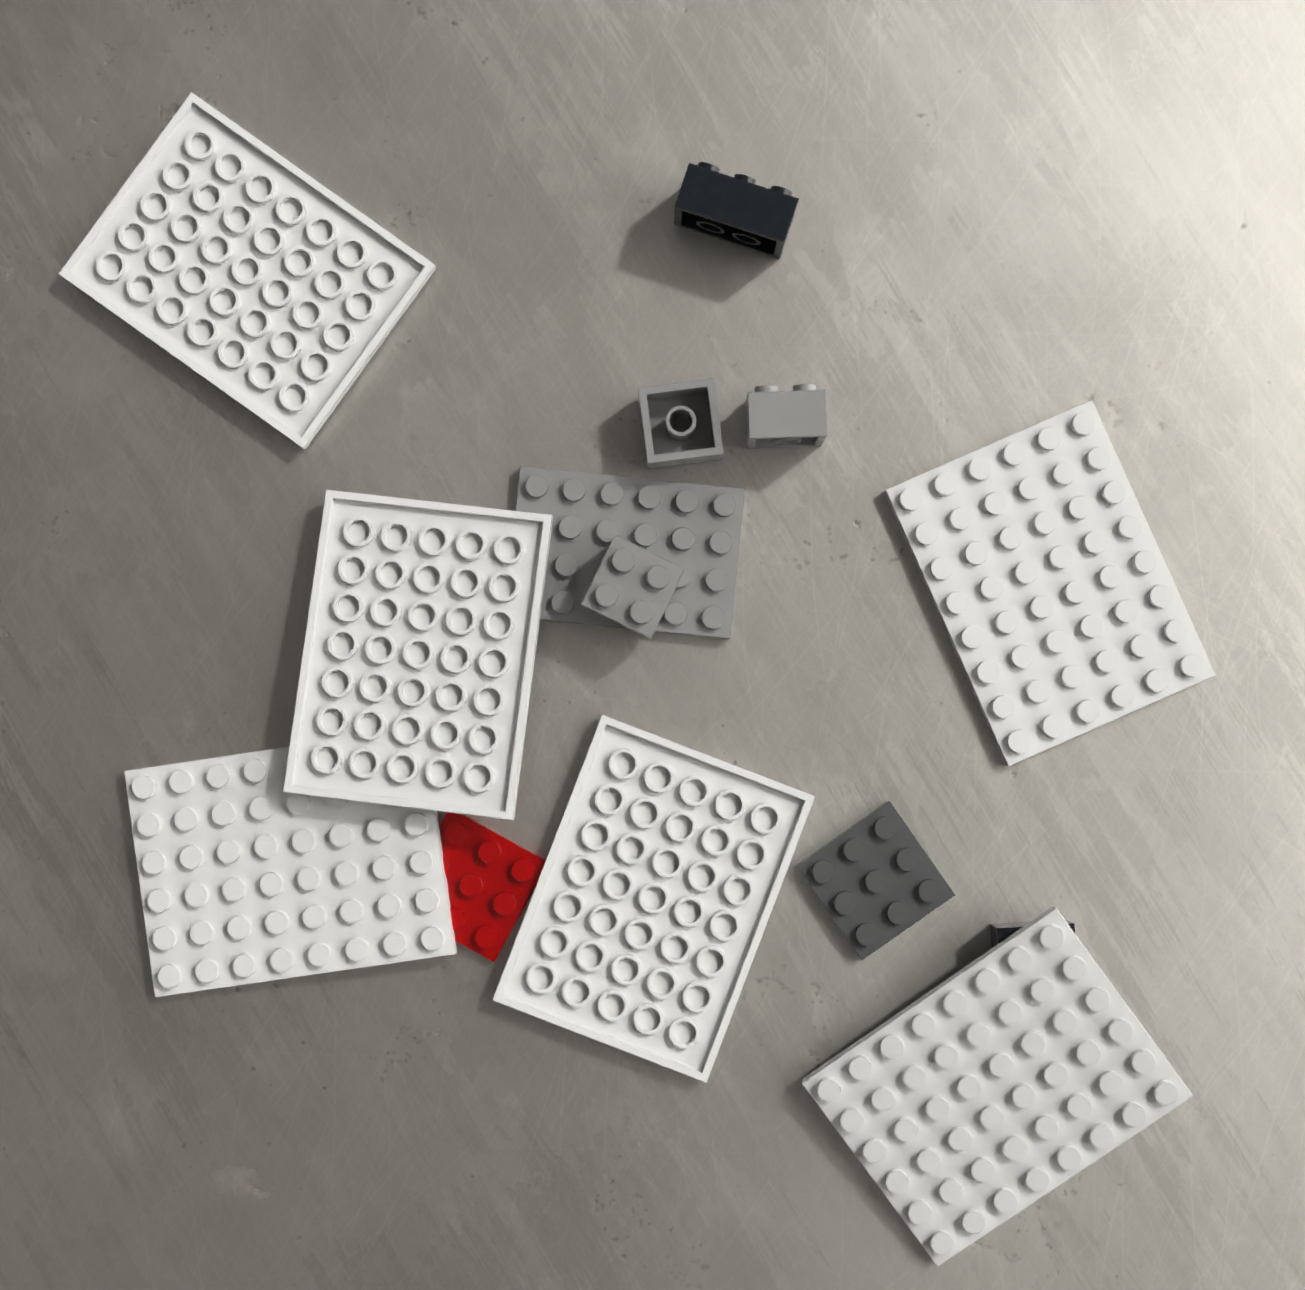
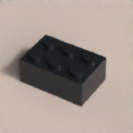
[674,162,799,259]

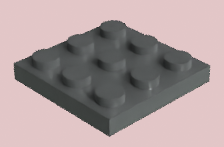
[796,801,955,960]

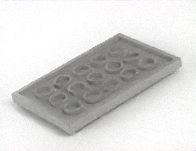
[516,466,745,639]

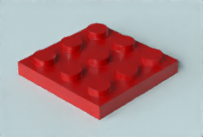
[439,812,546,962]

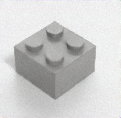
[638,378,724,469]
[745,384,827,449]
[581,535,684,640]

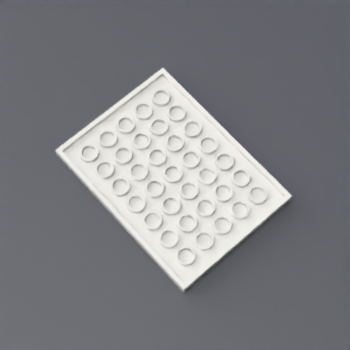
[59,92,436,450]
[884,400,1216,766]
[283,490,553,820]
[493,715,815,1083]
[124,747,457,997]
[802,905,1193,1266]

